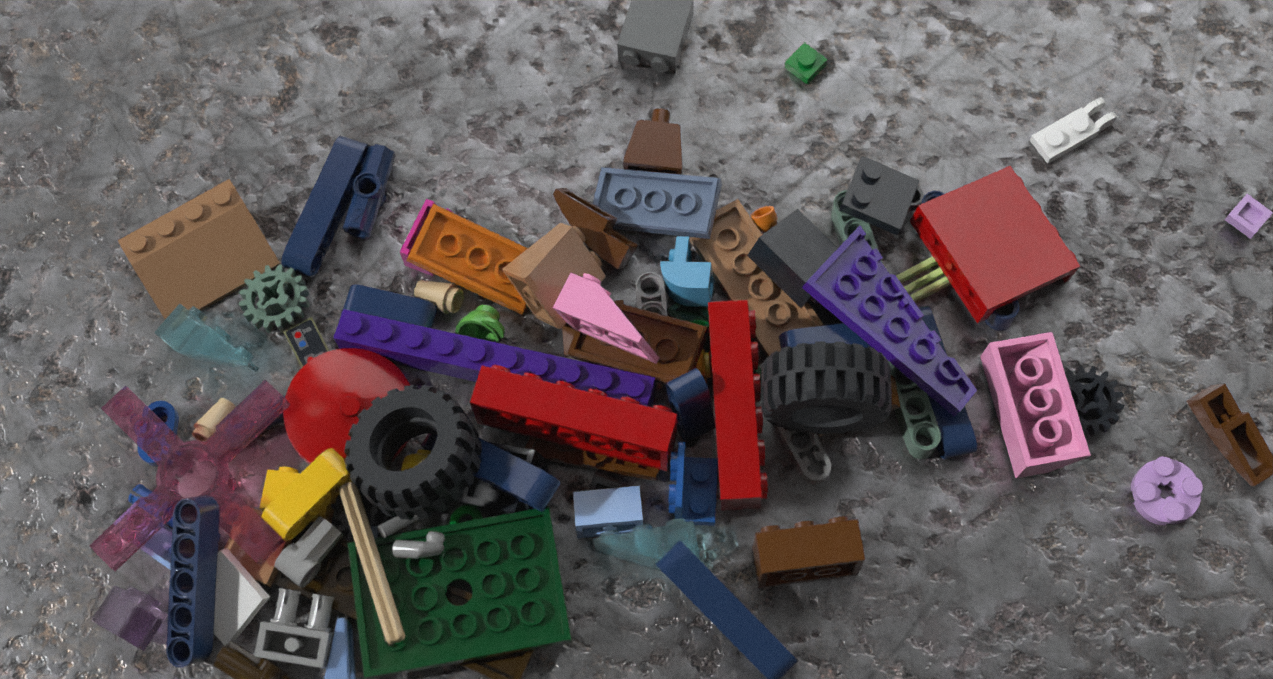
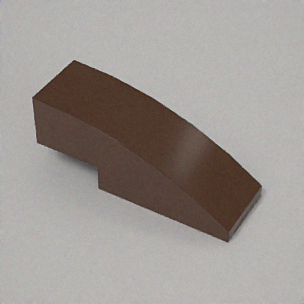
[553,188,638,269]
[1186,384,1273,486]

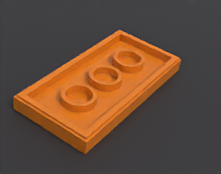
[406,204,528,315]

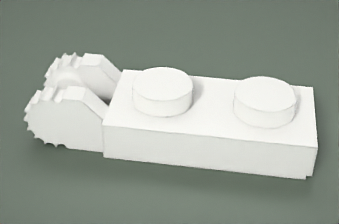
[1030,97,1118,164]

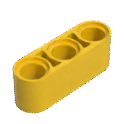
[261,448,352,541]

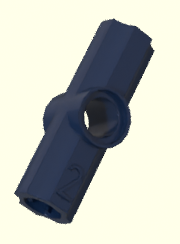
[343,144,396,239]

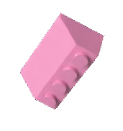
[980,332,1090,478]

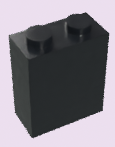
[747,209,838,308]

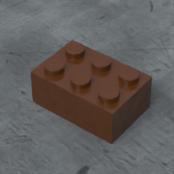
[752,516,865,588]

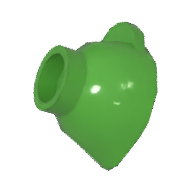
[455,305,505,343]

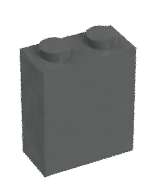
[617,0,694,73]

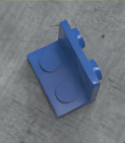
[669,442,718,526]

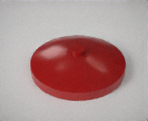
[283,348,410,465]

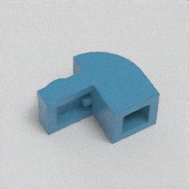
[660,236,714,307]

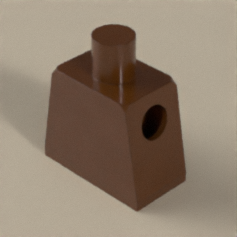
[623,108,682,175]

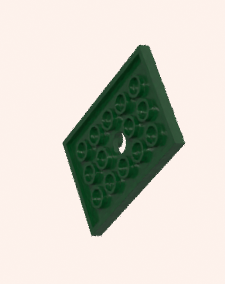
[348,507,572,679]

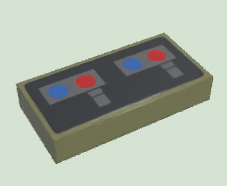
[283,317,329,368]

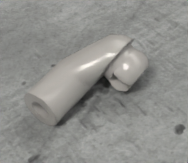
[392,532,445,559]

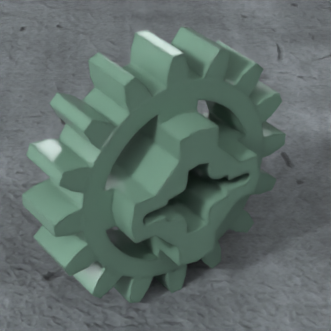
[239,264,310,333]

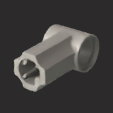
[275,516,343,588]

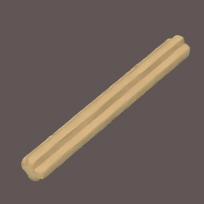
[339,482,405,644]

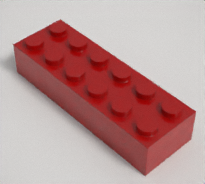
[708,300,768,511]
[470,365,677,471]

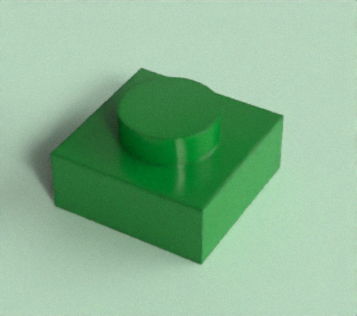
[784,42,827,85]

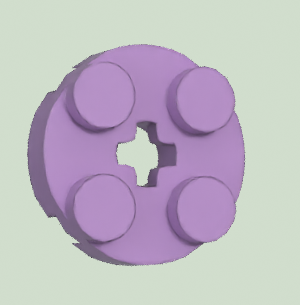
[1131,457,1203,525]

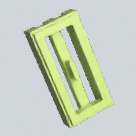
[896,256,951,303]

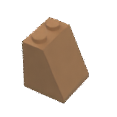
[502,223,606,329]

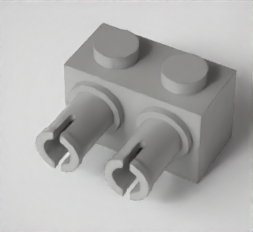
[254,588,335,668]

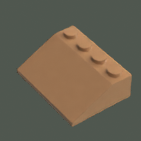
[118,179,281,328]

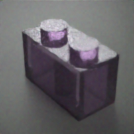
[91,585,168,651]

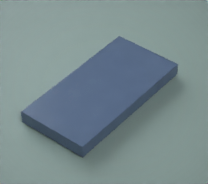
[593,167,722,239]

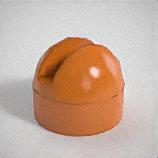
[751,206,778,232]

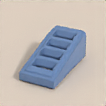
[324,618,356,679]

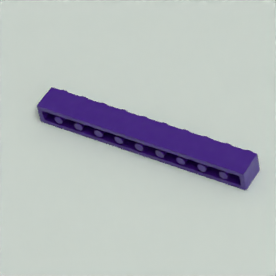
[333,309,657,408]

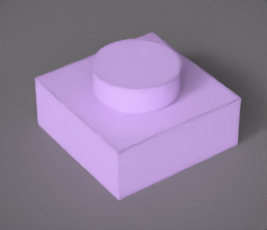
[1225,194,1273,239]

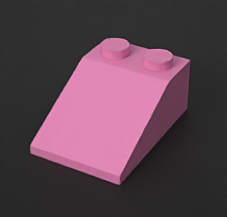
[553,273,659,364]

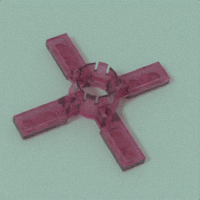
[89,380,290,572]

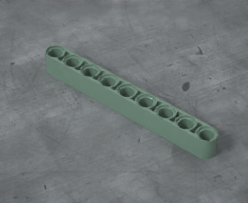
[831,190,941,459]

